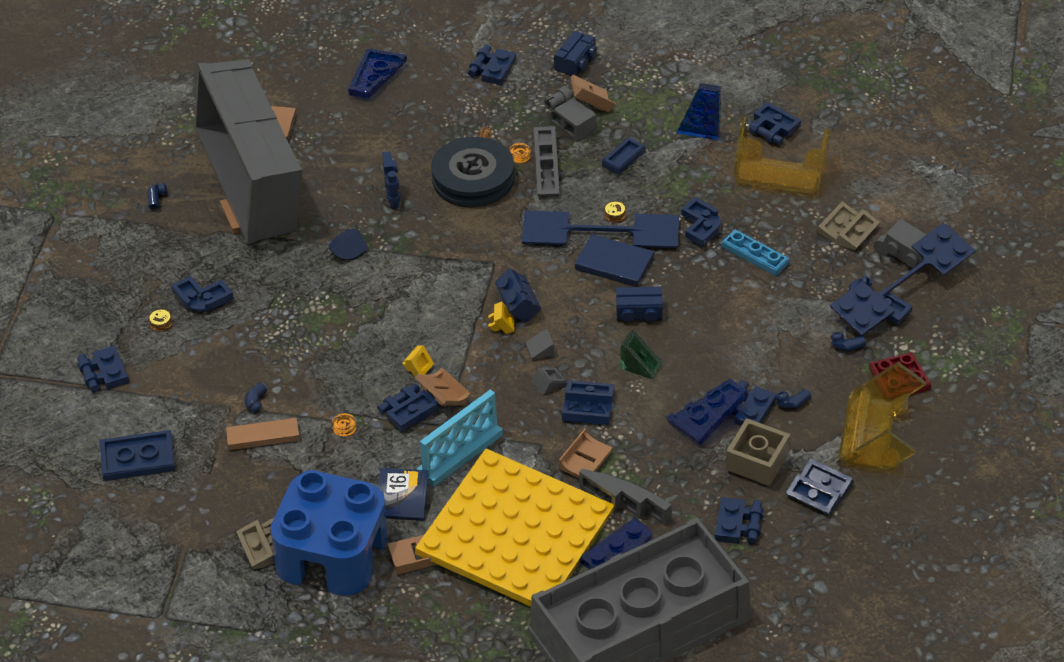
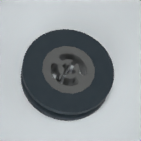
[431,137,515,207]

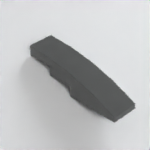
[534,126,559,196]
[579,469,672,526]

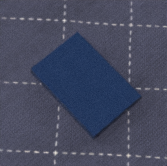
[575,234,654,287]
[100,430,175,481]

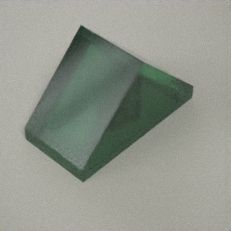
[620,330,663,379]

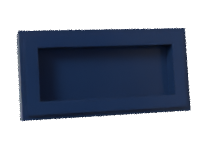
[602,137,645,175]

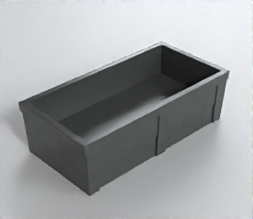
[194,60,302,245]
[528,517,753,662]

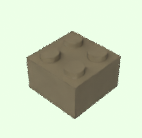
[726,418,791,486]

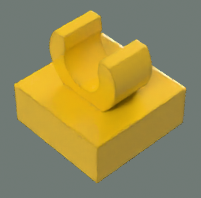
[488,301,514,335]
[402,346,434,377]

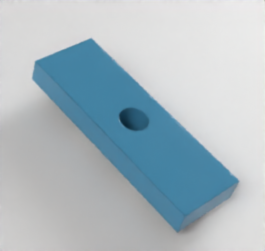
[722,229,789,276]

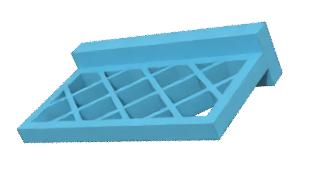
[417,389,503,487]

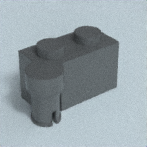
[544,86,596,142]
[874,218,926,271]

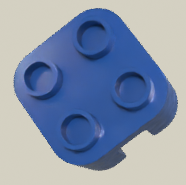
[271,470,387,595]

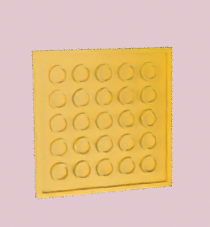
[415,449,614,607]

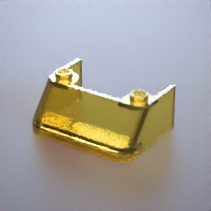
[734,116,832,194]
[839,362,926,470]

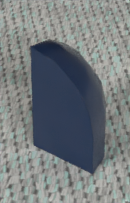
[328,228,369,259]

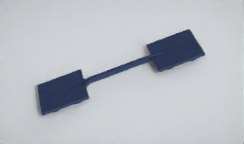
[522,211,679,248]
[830,223,976,336]

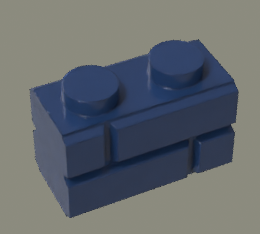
[554,31,597,76]
[495,269,541,322]
[616,287,663,322]

